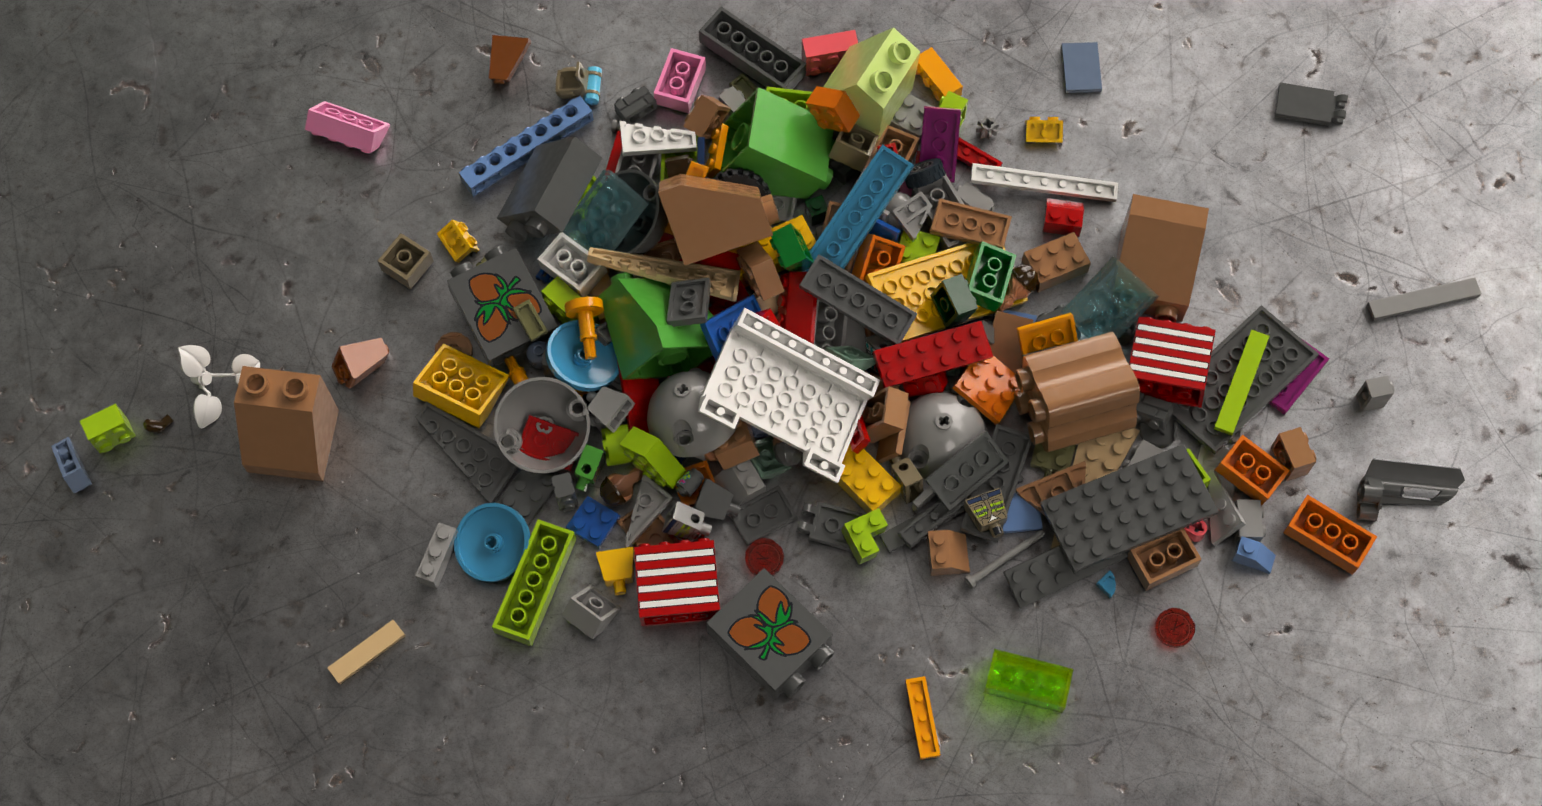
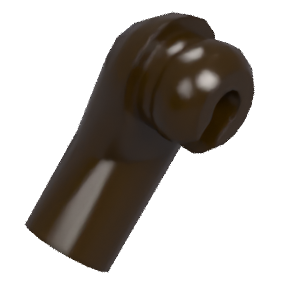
[143,414,174,433]

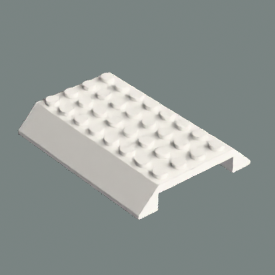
[698,308,880,483]

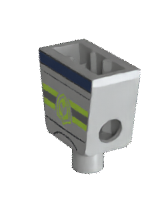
[662,501,712,540]

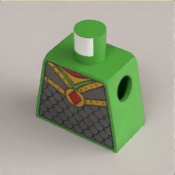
[575,444,606,492]

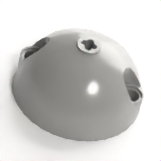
[647,368,740,457]
[494,377,590,473]
[900,392,987,479]

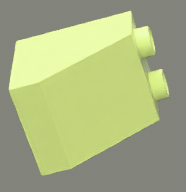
[823,27,920,145]

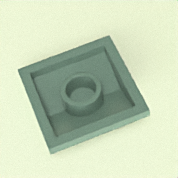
[824,345,876,371]
[750,436,792,479]

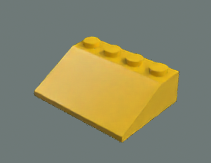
[413,343,509,428]

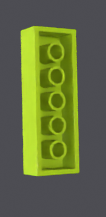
[492,519,577,647]

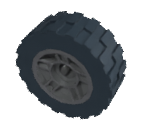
[905,158,946,189]

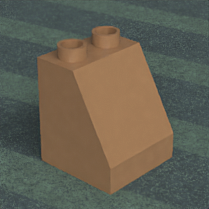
[658,174,780,266]
[1109,194,1209,323]
[234,366,339,482]

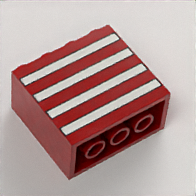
[1129,317,1216,408]
[634,538,720,626]

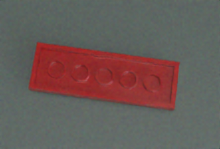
[872,321,993,388]

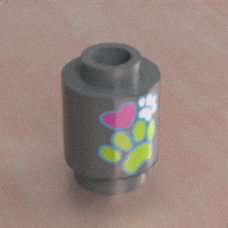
[676,468,704,497]

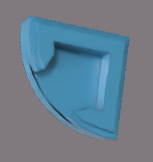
[1096,570,1116,598]

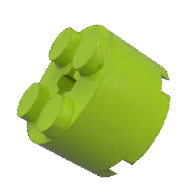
[601,424,634,466]

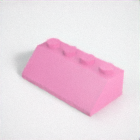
[305,101,390,153]

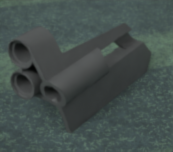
[1357,458,1465,521]

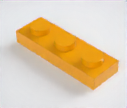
[706,123,729,179]

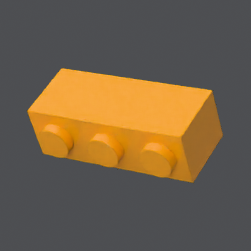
[916,47,963,101]

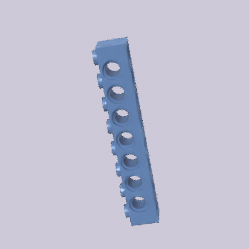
[459,96,594,197]

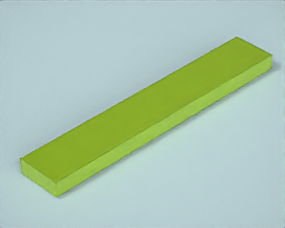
[1214,329,1270,436]

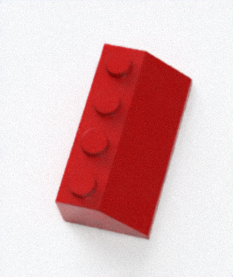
[776,272,817,344]

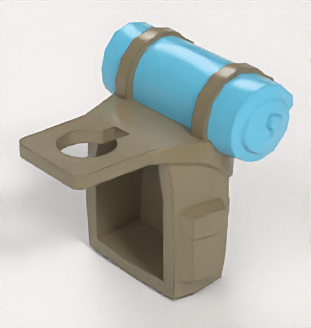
[555,62,602,105]

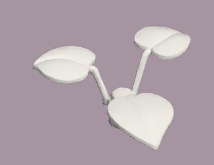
[178,345,260,428]

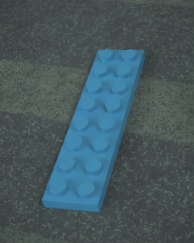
[803,144,914,272]

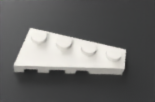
[620,121,697,156]

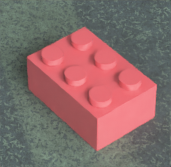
[802,30,858,76]

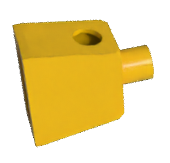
[596,547,635,595]

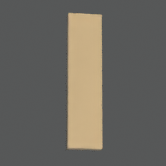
[327,620,405,684]

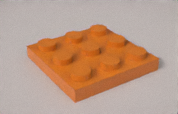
[952,356,1020,425]

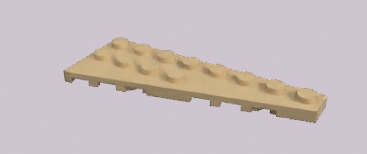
[587,247,741,302]
[1051,428,1140,549]

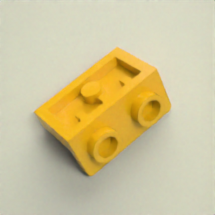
[1025,117,1063,143]
[437,220,480,263]

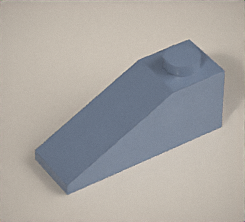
[51,437,92,493]

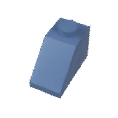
[1232,536,1276,574]

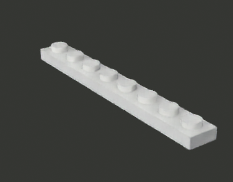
[970,163,1118,202]

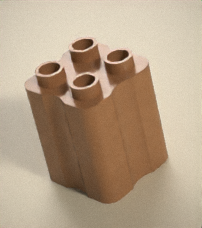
[1014,332,1140,452]

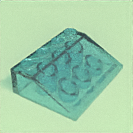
[563,169,648,251]
[1061,256,1159,339]

